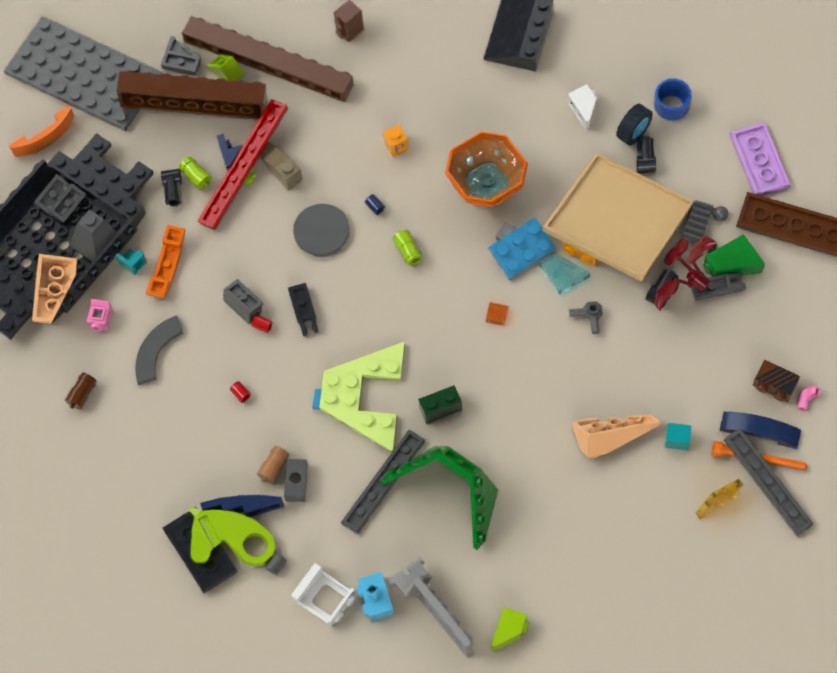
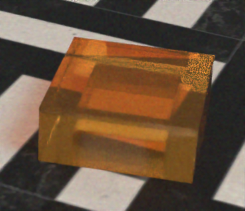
[486,302,509,326]

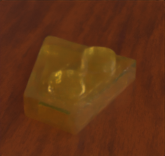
[696,479,743,519]

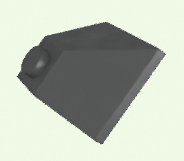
[69,210,117,262]

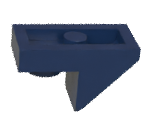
[216,134,243,171]

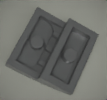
[34,174,87,223]

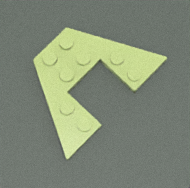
[319,342,404,453]

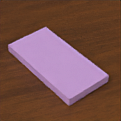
[730,122,791,196]

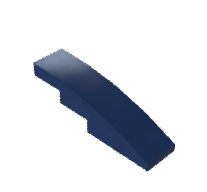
[200,495,285,517]

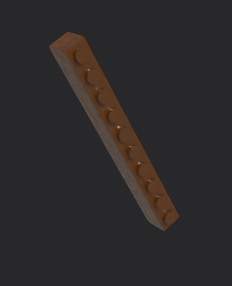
[182,16,354,103]

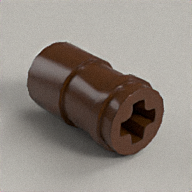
[65,372,97,410]

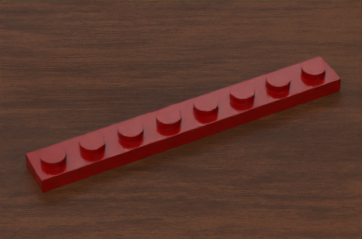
[198,99,288,230]

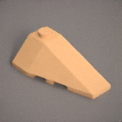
[32,254,77,324]
[572,415,660,458]

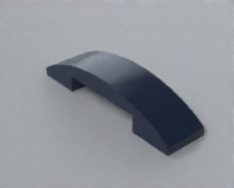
[719,411,801,449]

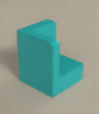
[115,249,147,275]
[665,423,691,451]

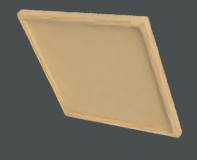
[542,152,695,282]

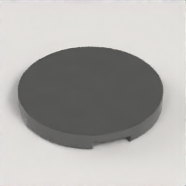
[293,204,350,257]

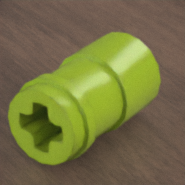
[179,156,212,190]
[392,230,423,266]

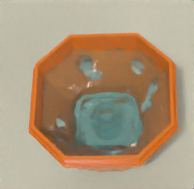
[445,131,528,208]

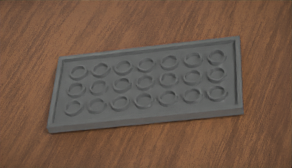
[4,16,163,132]

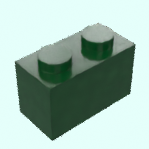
[418,385,462,424]

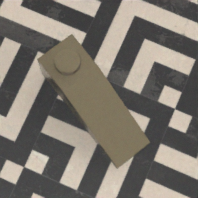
[259,142,303,190]

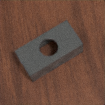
[284,459,308,502]

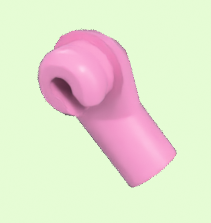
[798,385,821,411]

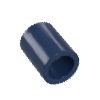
[365,194,385,215]

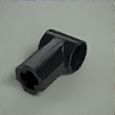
[636,136,656,173]
[161,169,182,206]
[645,269,679,308]

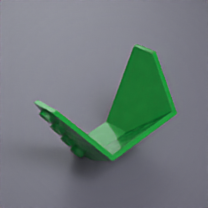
[380,446,498,550]

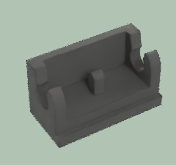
[223,279,263,324]

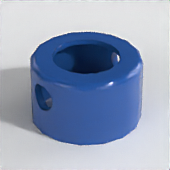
[654,78,692,120]

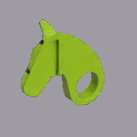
[188,507,275,567]

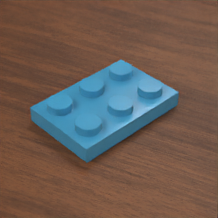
[488,217,556,279]

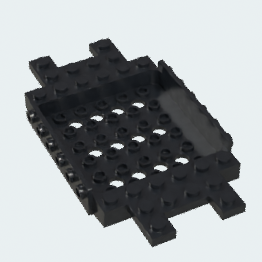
[0,133,154,340]

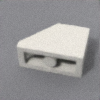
[568,85,597,130]

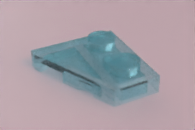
[539,253,590,294]

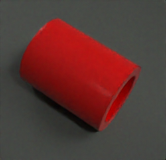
[251,314,273,333]
[230,381,251,403]

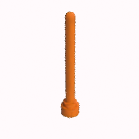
[711,440,807,470]

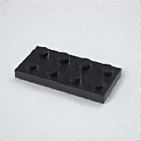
[162,507,238,594]

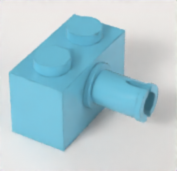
[356,572,394,621]

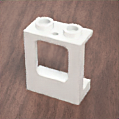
[291,563,356,627]

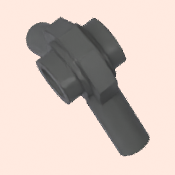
[569,301,603,334]

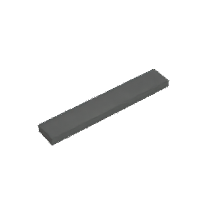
[723,428,814,536]
[341,430,425,535]

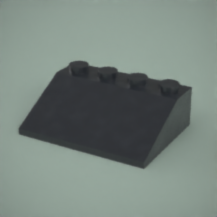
[483,0,554,72]

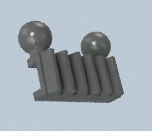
[681,200,729,253]

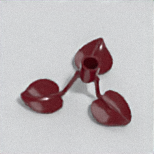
[655,236,717,311]

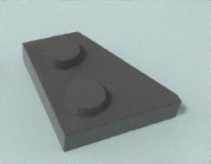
[161,36,201,75]

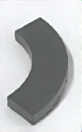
[135,315,183,385]

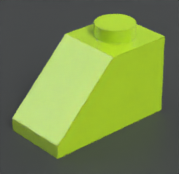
[206,55,245,81]
[491,607,530,651]

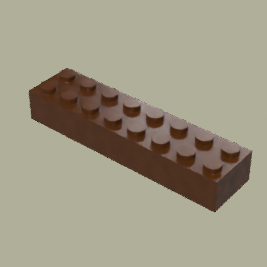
[117,70,267,120]

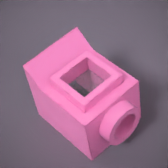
[87,299,113,331]

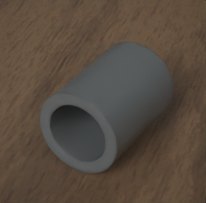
[265,553,287,575]

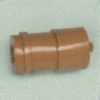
[257,446,290,484]

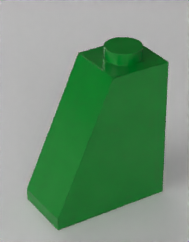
[703,234,765,276]

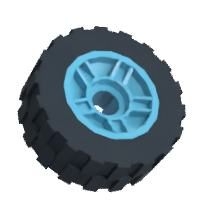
[616,103,653,146]

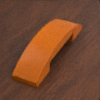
[9,105,75,157]
[146,225,186,299]

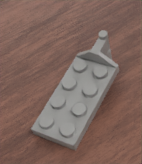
[388,557,473,657]

